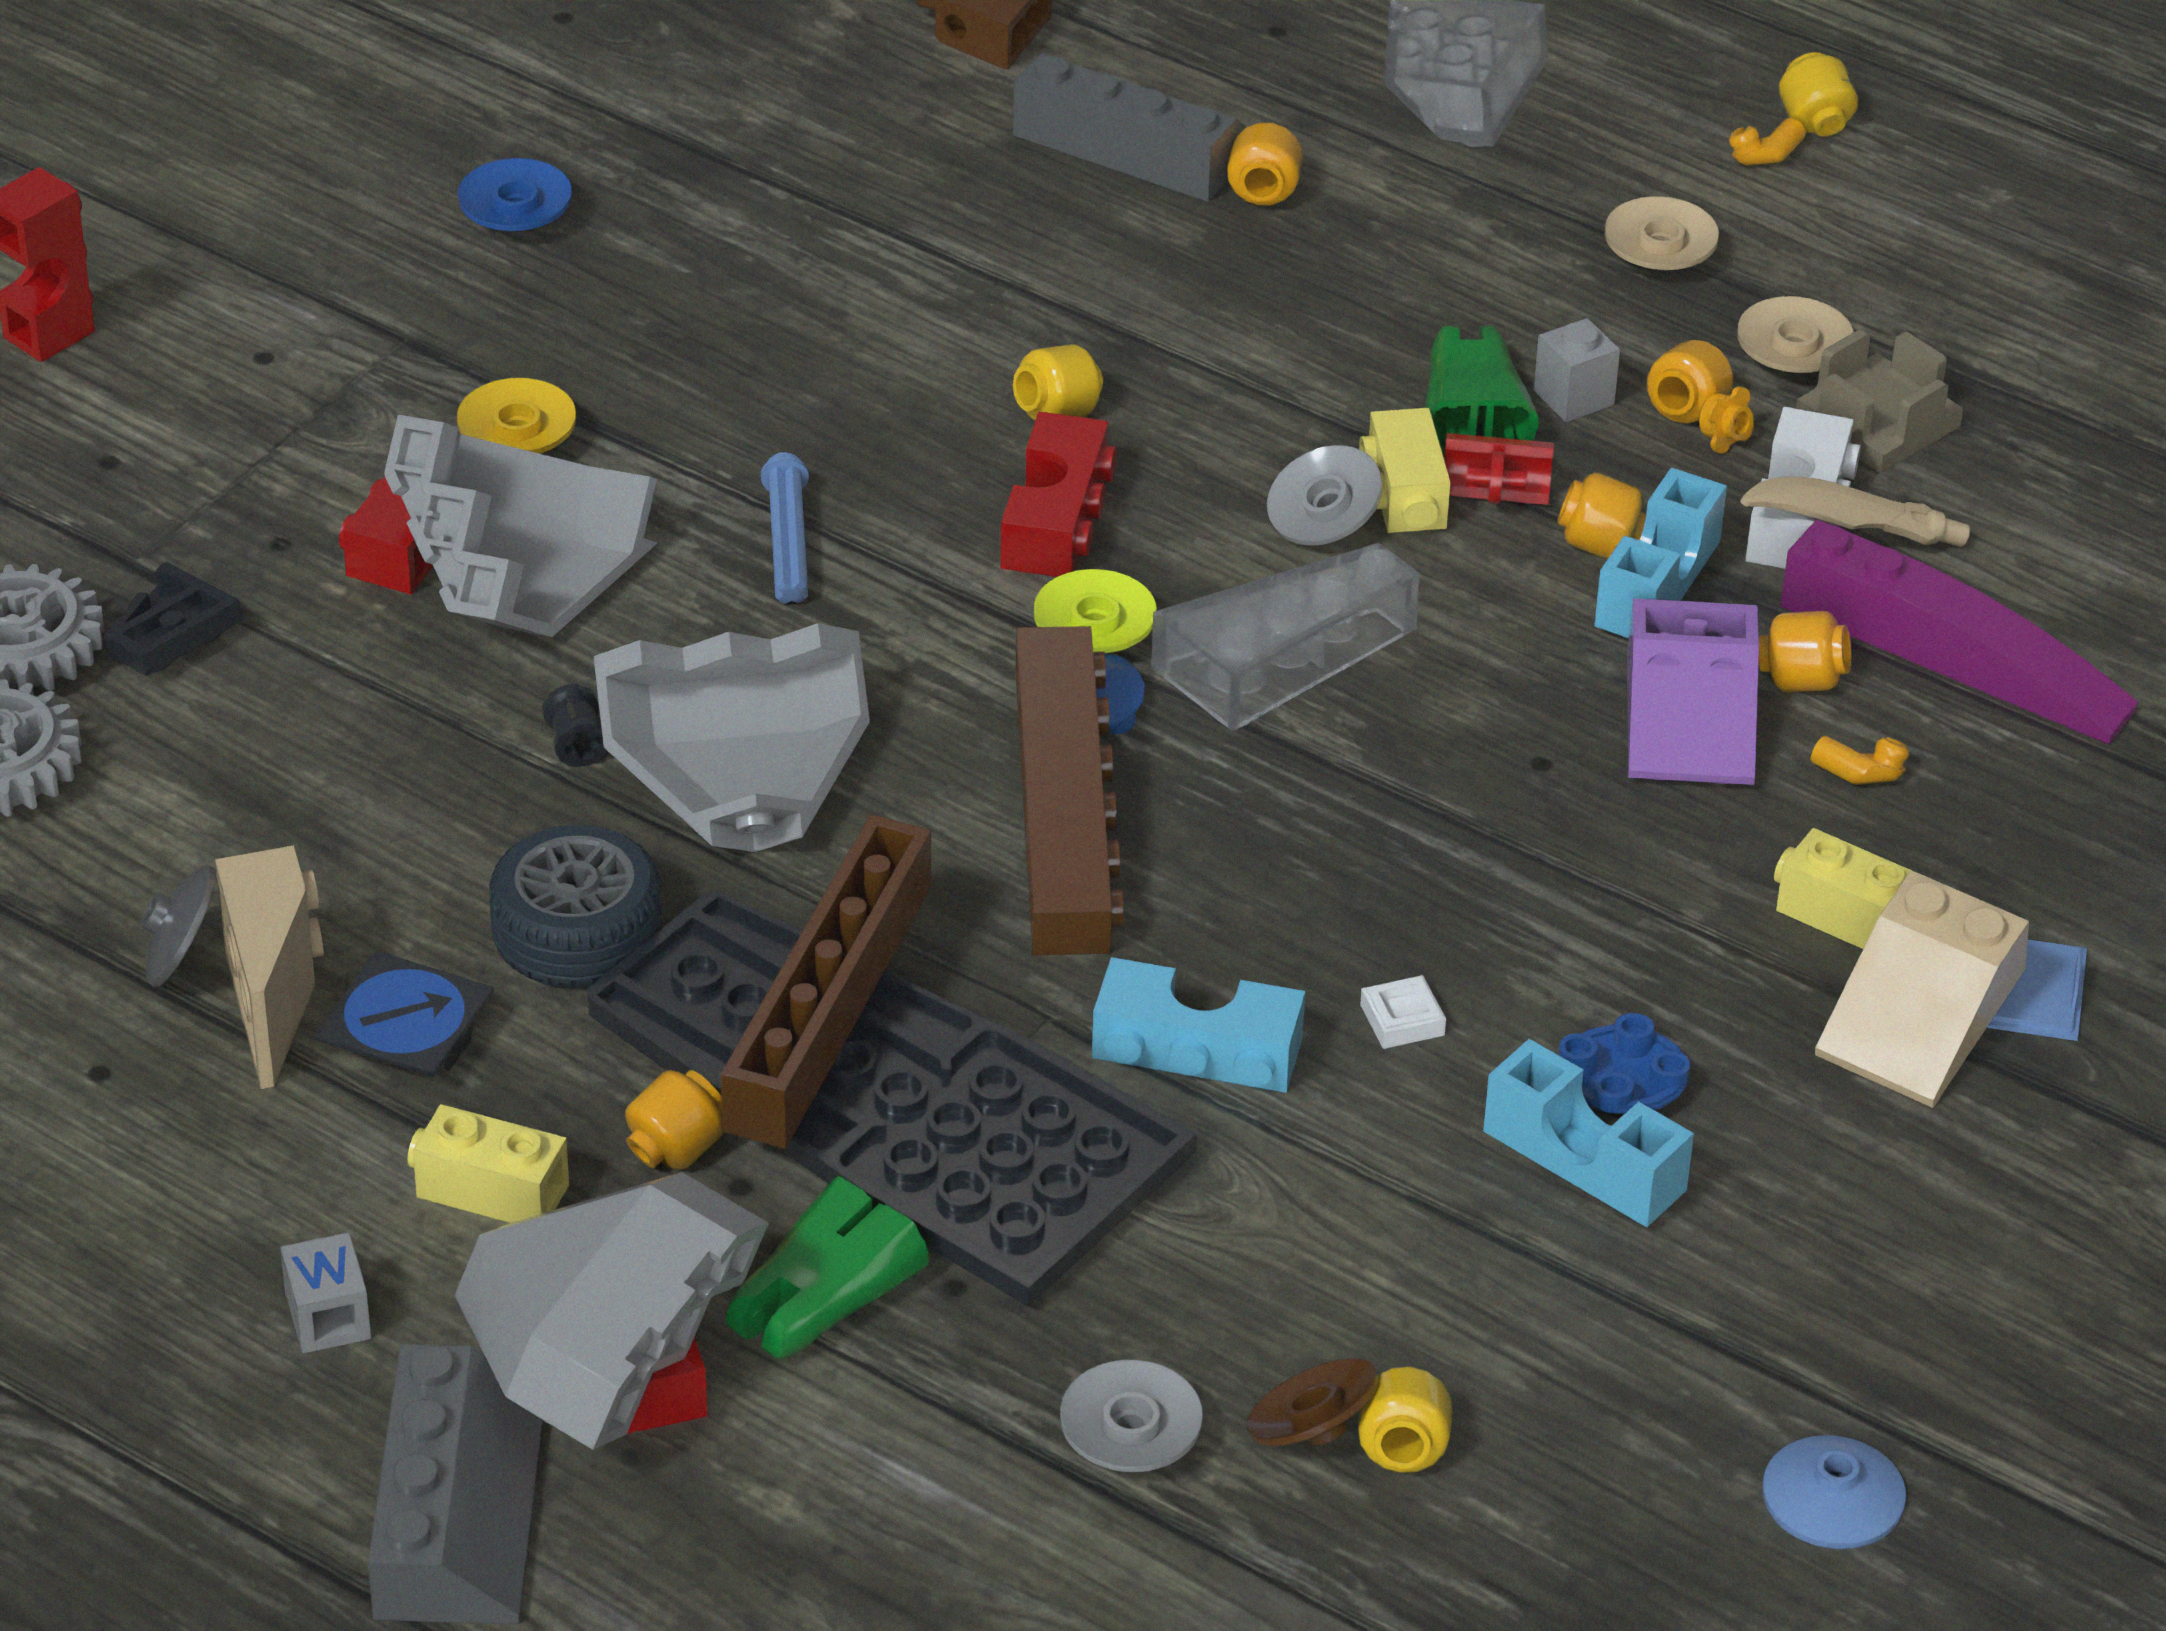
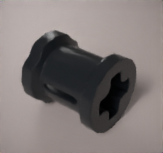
[542,684,608,767]

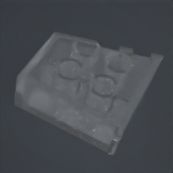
[1385,0,1548,147]

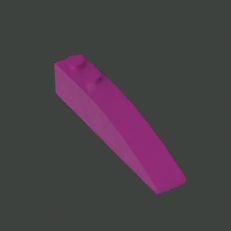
[1780,519,2138,744]

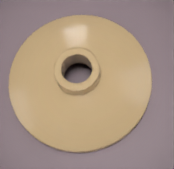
[1605,196,1719,270]
[1737,296,1853,373]

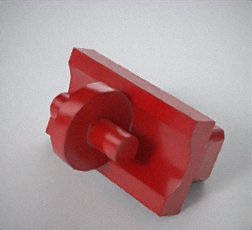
[1444,433,1554,505]

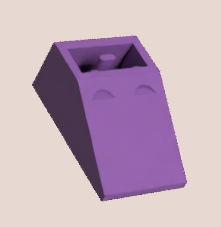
[1627,598,1759,785]

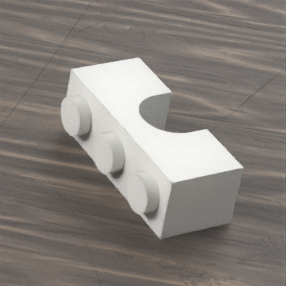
[1746,407,1861,569]

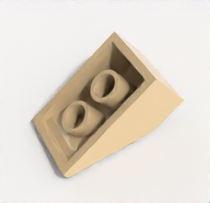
[215,845,324,1089]
[1815,870,2029,1108]

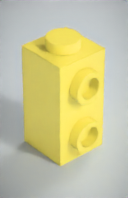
[1359,408,1450,533]
[1774,828,1911,949]
[408,1104,569,1223]

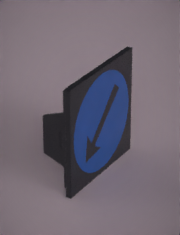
[314,950,494,1078]

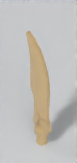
[1740,477,1970,547]

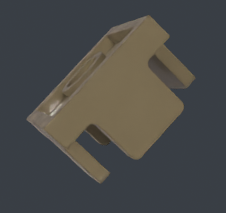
[1796,329,1963,474]

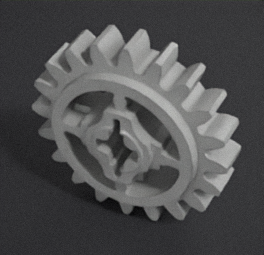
[0,564,105,691]
[0,679,82,817]

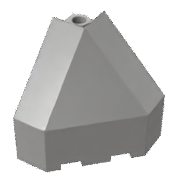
[384,415,657,637]
[594,623,870,852]
[454,1172,769,1450]

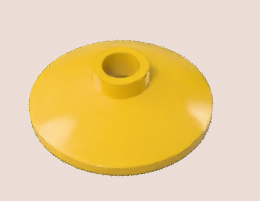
[457,378,576,454]

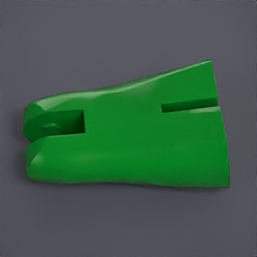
[1425,326,1539,454]
[725,1176,929,1360]

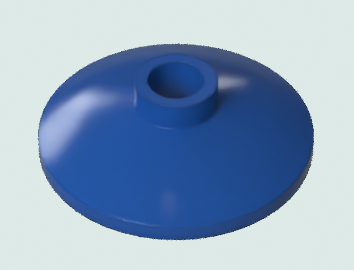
[458,158,572,231]

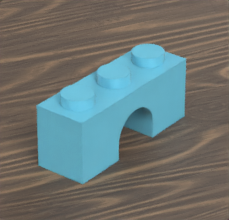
[1594,468,1727,639]
[1092,957,1305,1093]
[1483,1039,1694,1227]

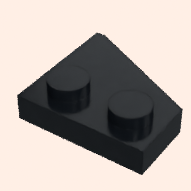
[104,562,243,676]

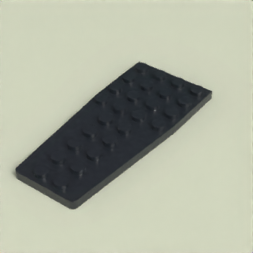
[587,891,1197,1307]

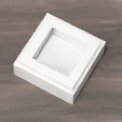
[1360,975,1446,1049]

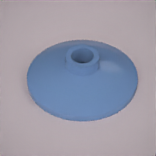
[1762,1435,1906,1549]

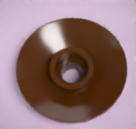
[1246,1358,1379,1446]

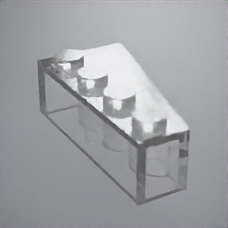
[1151,543,1420,731]

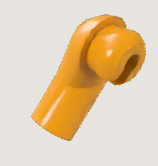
[1811,735,1909,785]

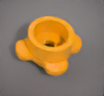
[1699,386,1754,454]

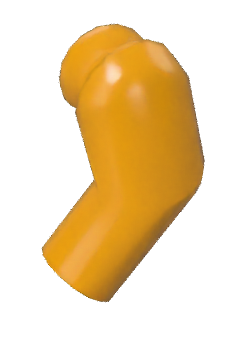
[1729,118,1806,166]

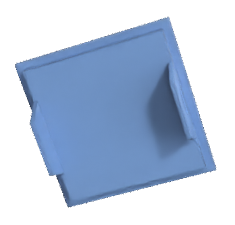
[1987,940,2087,1041]

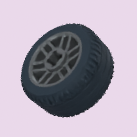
[489,825,662,988]

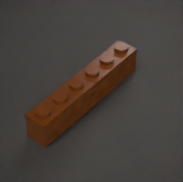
[1015,626,1124,956]
[721,814,931,1149]

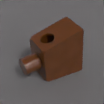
[916,0,1052,70]

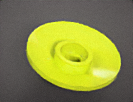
[1034,569,1157,653]

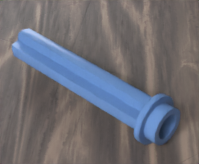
[761,452,809,604]

